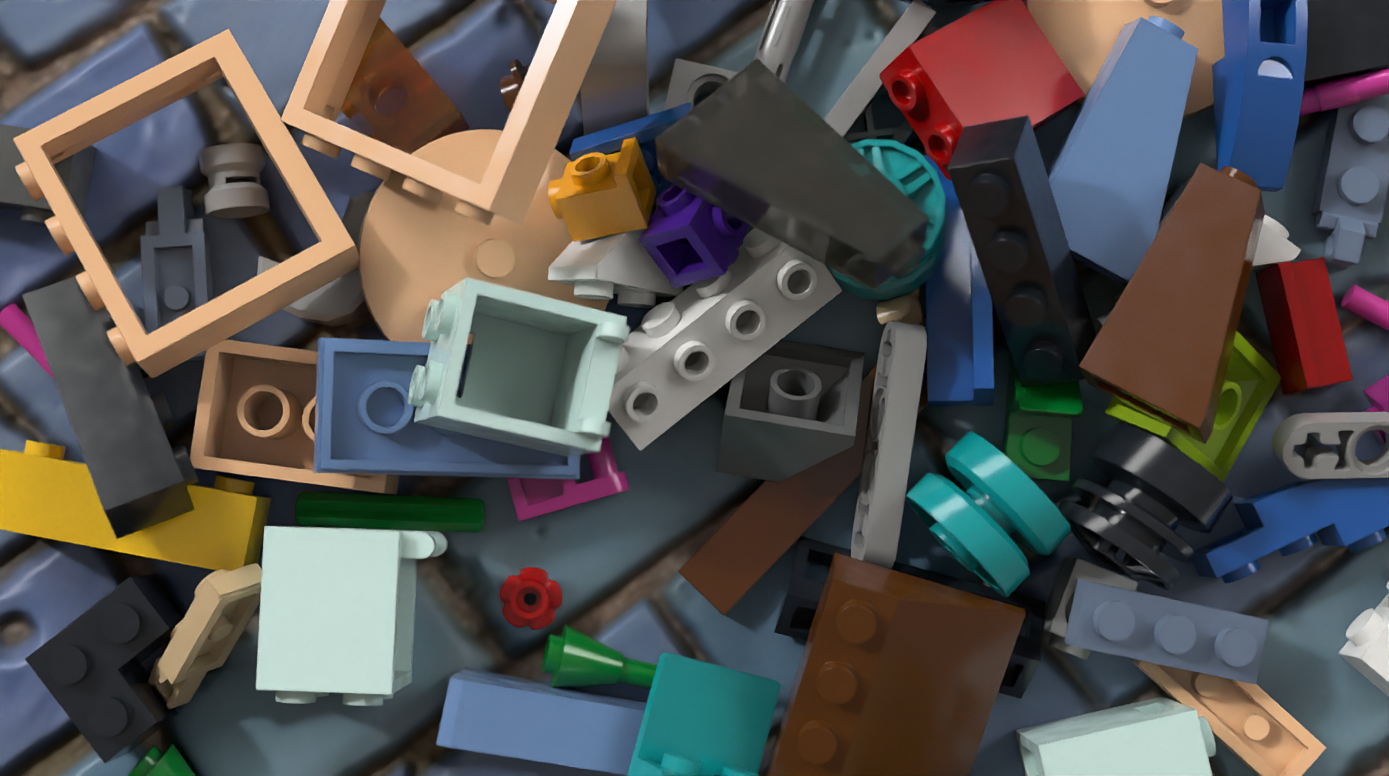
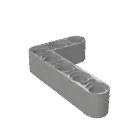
[580,0,650,136]

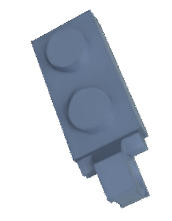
[1311,96,1389,269]
[140,186,214,362]

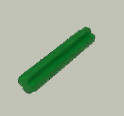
[295,492,485,533]

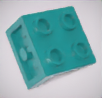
[627,652,781,776]

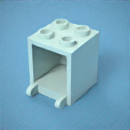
[408,277,630,456]
[256,526,448,706]
[1015,697,1216,776]

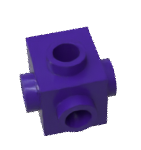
[638,174,752,288]

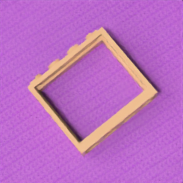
[280,0,617,226]
[13,29,360,379]

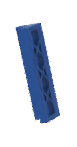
[924,155,994,407]

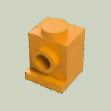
[548,137,656,242]

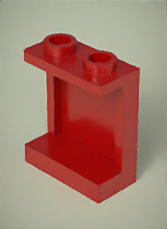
[879,0,1085,180]

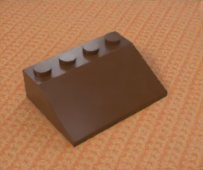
[763,553,1026,776]

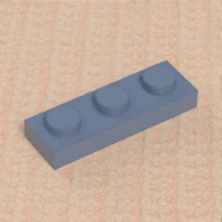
[1064,578,1269,684]

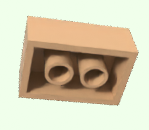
[190,339,399,494]

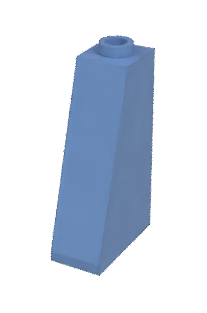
[1046,16,1198,287]
[436,667,647,775]

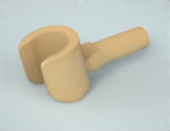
[876,286,924,325]

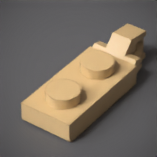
[148,563,262,710]

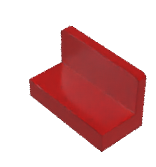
[1255,257,1353,395]

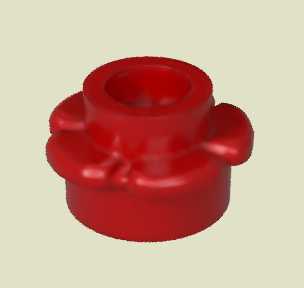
[499,567,563,630]

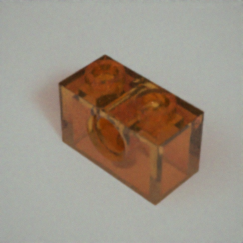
[341,18,469,154]

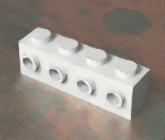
[608,215,842,451]

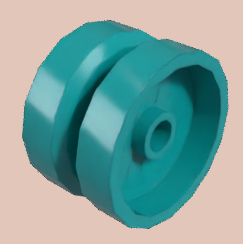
[905,431,1072,597]

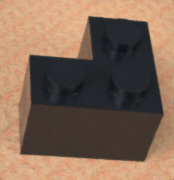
[25,574,185,763]

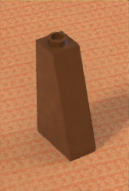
[1079,163,1265,444]

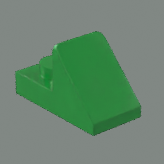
[1003,353,1083,482]

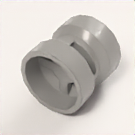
[198,143,270,219]

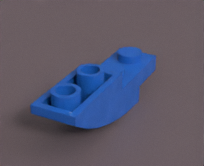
[1212,0,1308,192]
[1192,478,1389,584]

